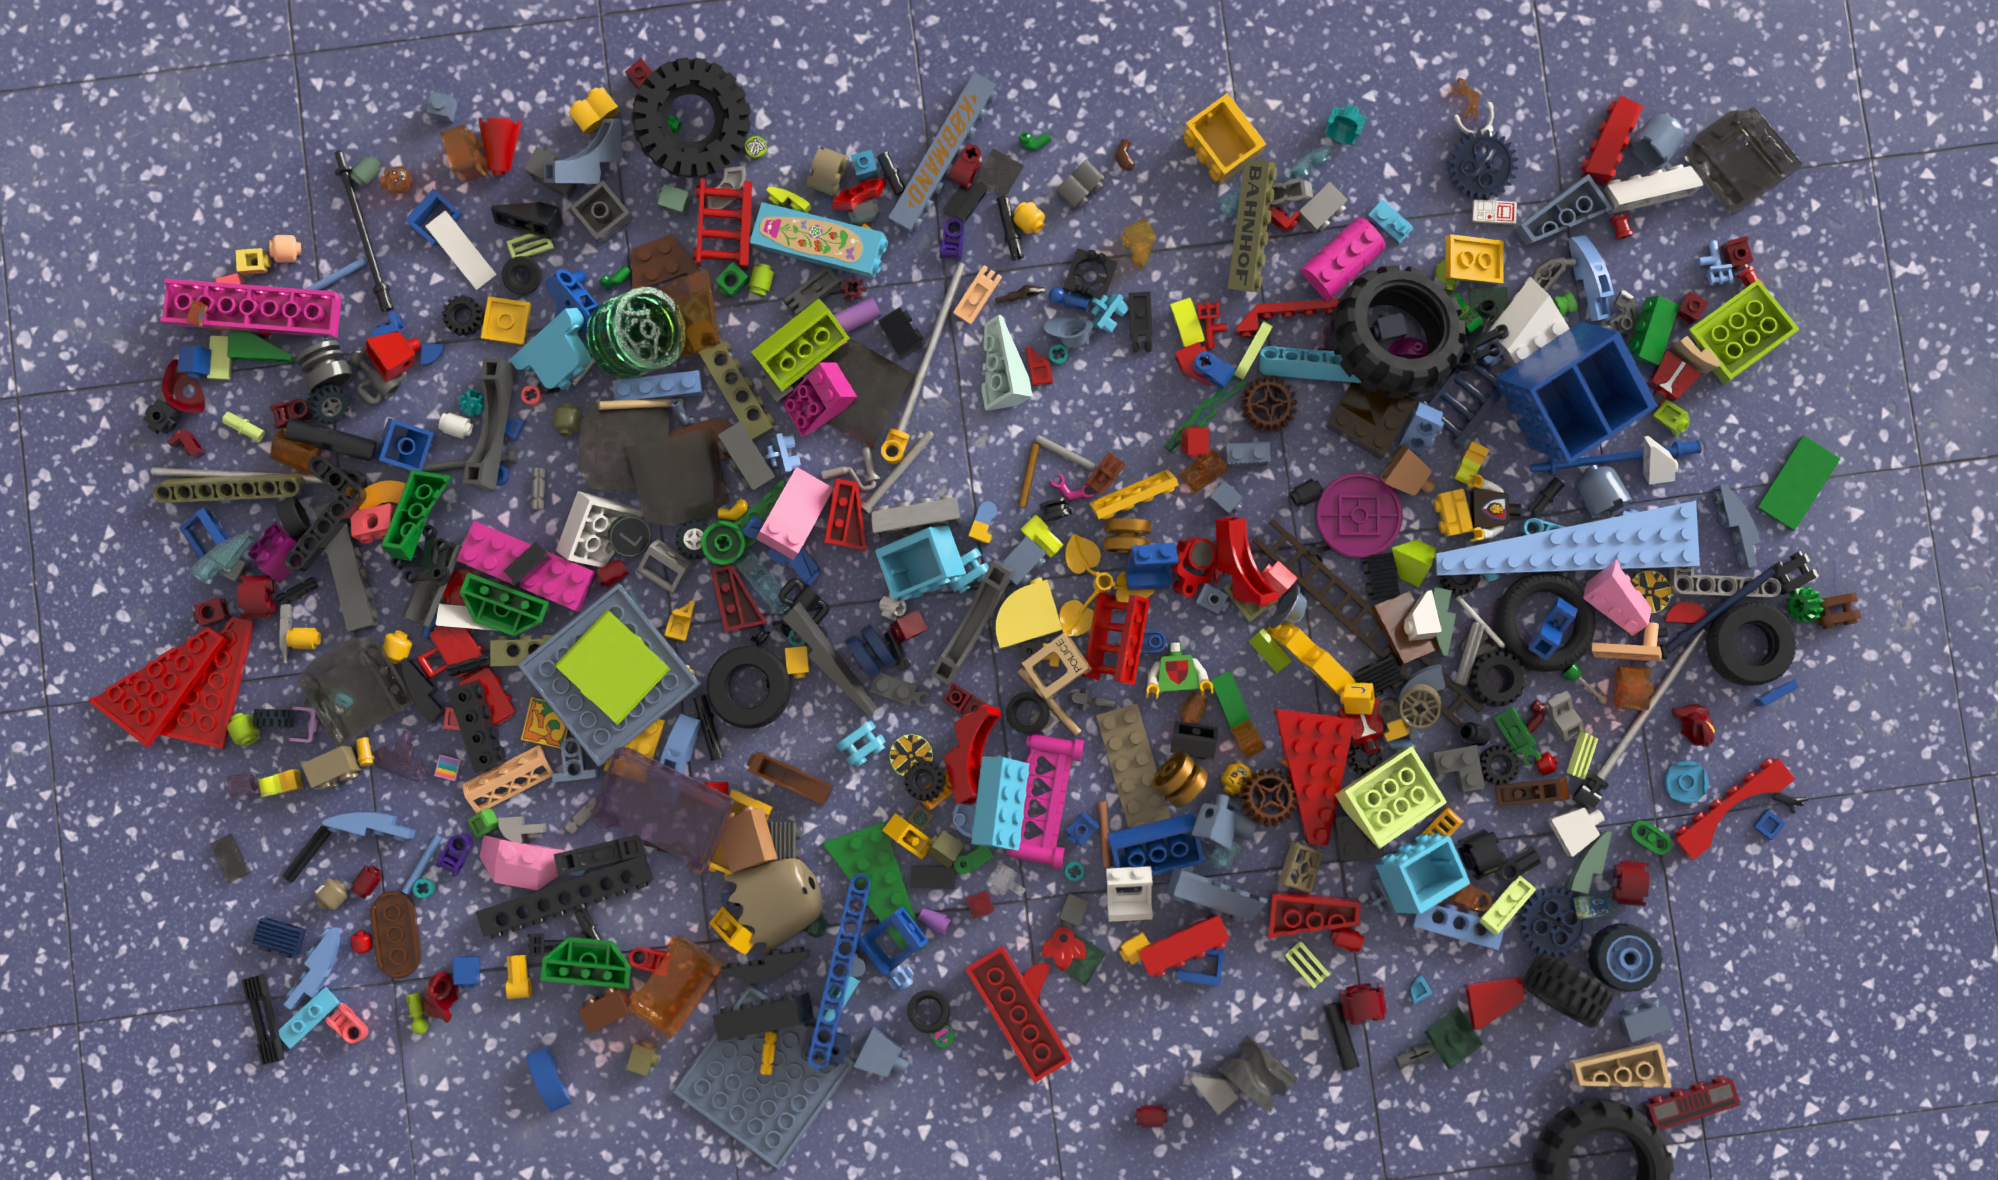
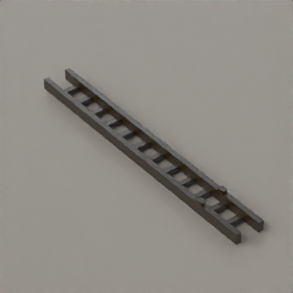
[1252,519,1483,729]

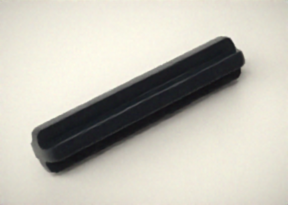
[283,826,331,882]

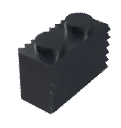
[878,307,924,359]
[1362,552,1400,600]
[1353,653,1405,698]
[1170,721,1218,759]

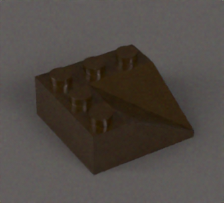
[1325,382,1417,460]

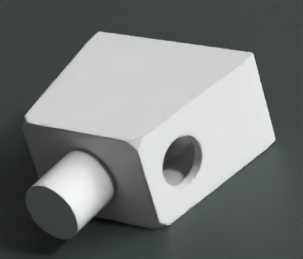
[1547,808,1605,857]

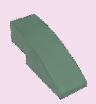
[1431,587,1456,657]
[1566,831,1612,894]

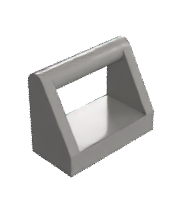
[637,539,694,595]

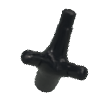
[1309,544,1331,562]
[1772,792,1808,814]

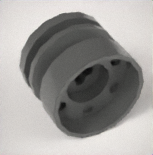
[295,340,353,392]

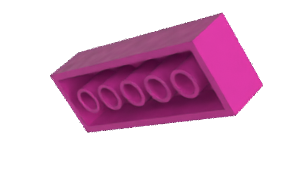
[457,521,597,612]

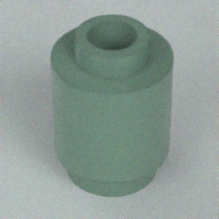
[350,155,381,187]

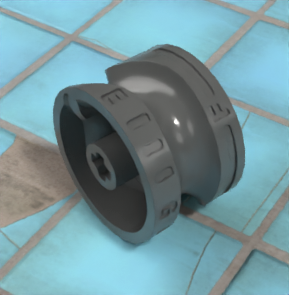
[1219,1035,1298,1113]

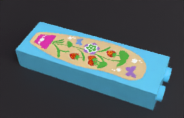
[749,202,888,279]

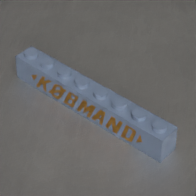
[888,72,998,235]

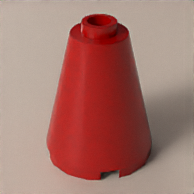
[478,117,522,176]

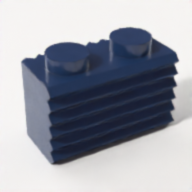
[252,917,307,958]

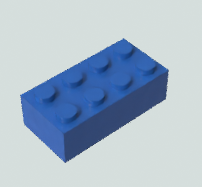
[1107,813,1205,876]

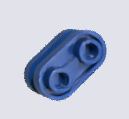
[1140,631,1166,654]

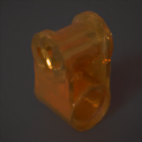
[1447,884,1492,911]

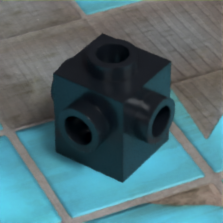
[143,398,183,435]

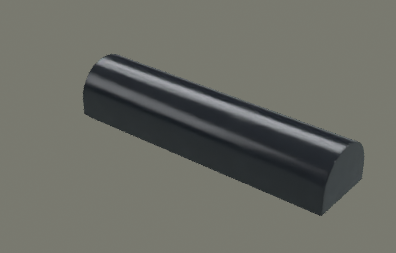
[285,418,377,462]

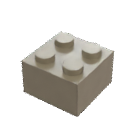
[301,746,363,790]

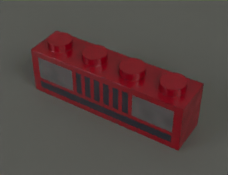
[1643,1075,1741,1130]

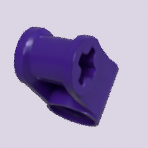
[939,218,964,261]
[436,833,473,877]

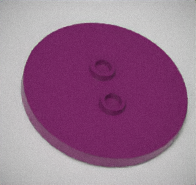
[1315,473,1403,559]

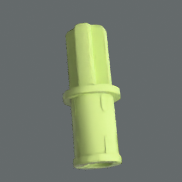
[222,412,265,442]

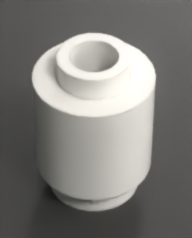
[438,413,473,439]

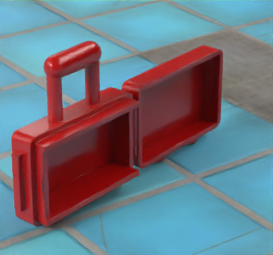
[417,626,516,726]

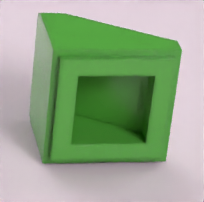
[467,808,499,839]

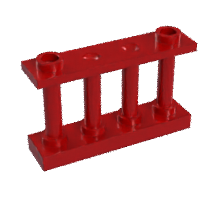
[692,178,752,270]
[1082,592,1150,685]

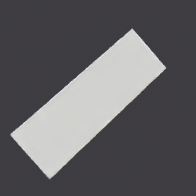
[426,210,497,290]
[436,604,498,631]

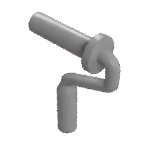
[821,448,880,491]

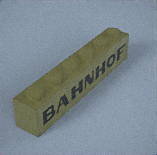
[1227,159,1277,293]

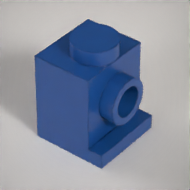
[1066,811,1100,845]

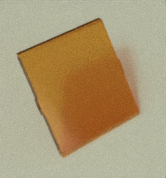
[652,268,720,364]

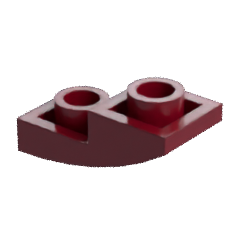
[942,683,986,715]

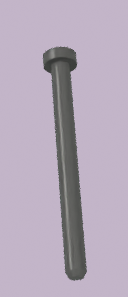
[422,448,518,473]

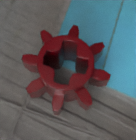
[840,275,867,303]

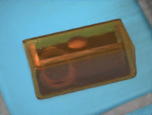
[1178,449,1228,494]

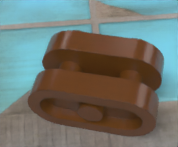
[1816,592,1861,629]

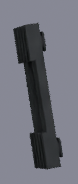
[242,974,285,1065]

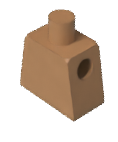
[1379,444,1435,496]

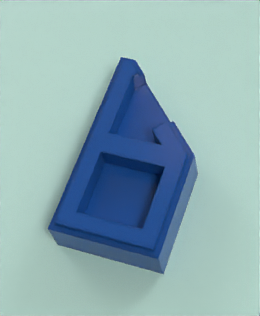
[1754,679,1799,707]

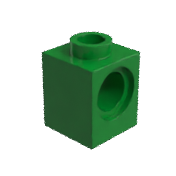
[715,262,750,299]

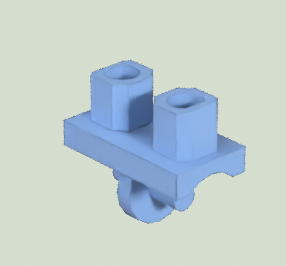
[763,433,801,476]

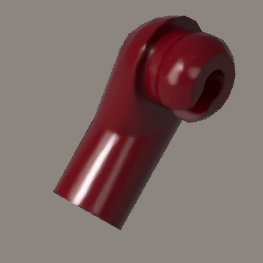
[1525,700,1546,733]

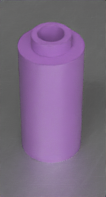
[834,297,882,332]

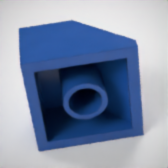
[375,418,434,471]

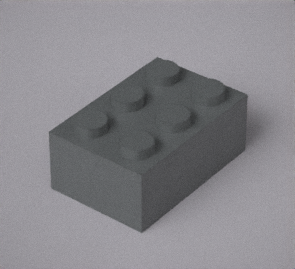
[716,421,775,492]

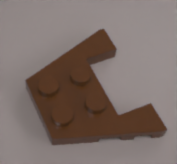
[632,234,713,317]

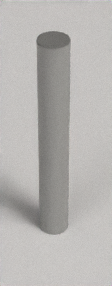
[1035,435,1096,472]

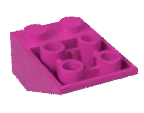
[782,363,857,437]

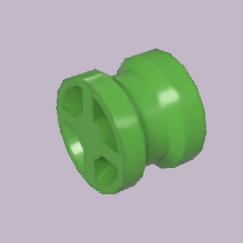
[1552,291,1577,317]

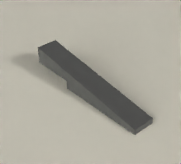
[783,602,878,717]

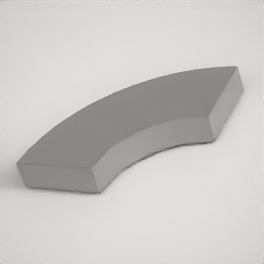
[706,166,746,210]

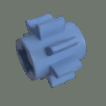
[887,964,914,992]

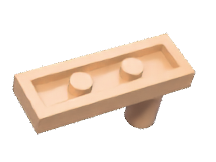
[1592,622,1662,662]

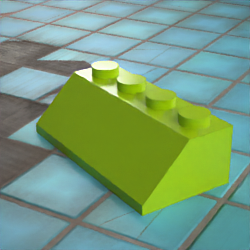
[751,298,850,392]

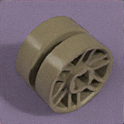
[1400,684,1441,728]

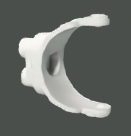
[1454,102,1494,146]

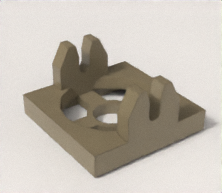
[1277,841,1324,893]

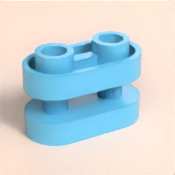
[950,548,989,594]
[836,721,886,768]

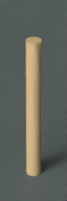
[598,398,684,410]
[1017,666,1082,736]

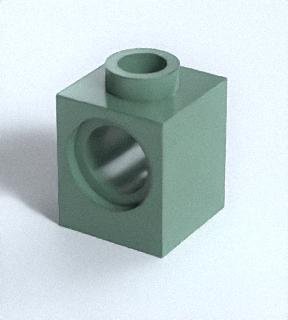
[656,184,691,217]

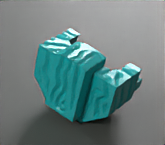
[1324,104,1367,145]

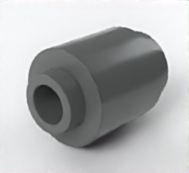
[847,199,880,226]

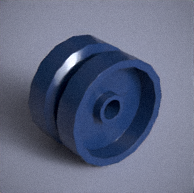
[845,624,897,680]

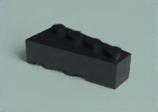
[713,992,814,1042]

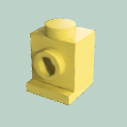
[236,248,272,276]

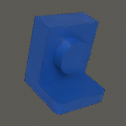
[371,311,404,337]

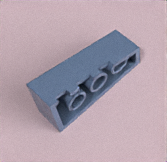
[1513,174,1613,246]

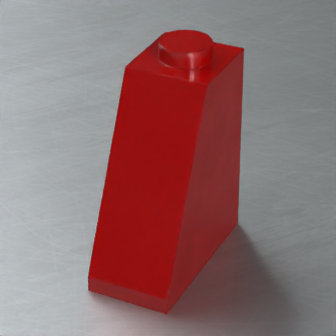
[1465,976,1526,1030]

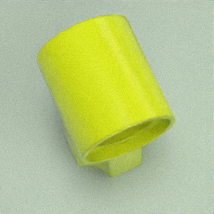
[1020,514,1064,558]

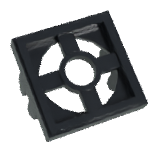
[1063,248,1118,300]

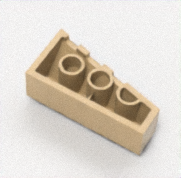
[1569,1041,1672,1088]

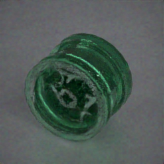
[586,287,686,379]

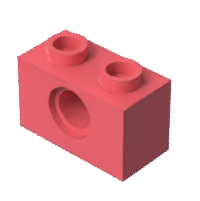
[351,503,396,544]

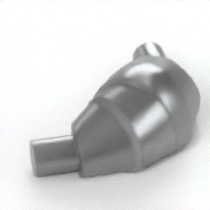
[1532,257,1576,292]

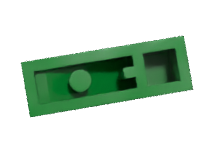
[227,331,297,363]

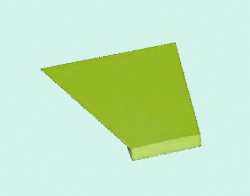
[1392,539,1436,588]

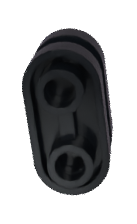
[1770,551,1820,595]

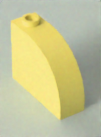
[996,577,1062,649]

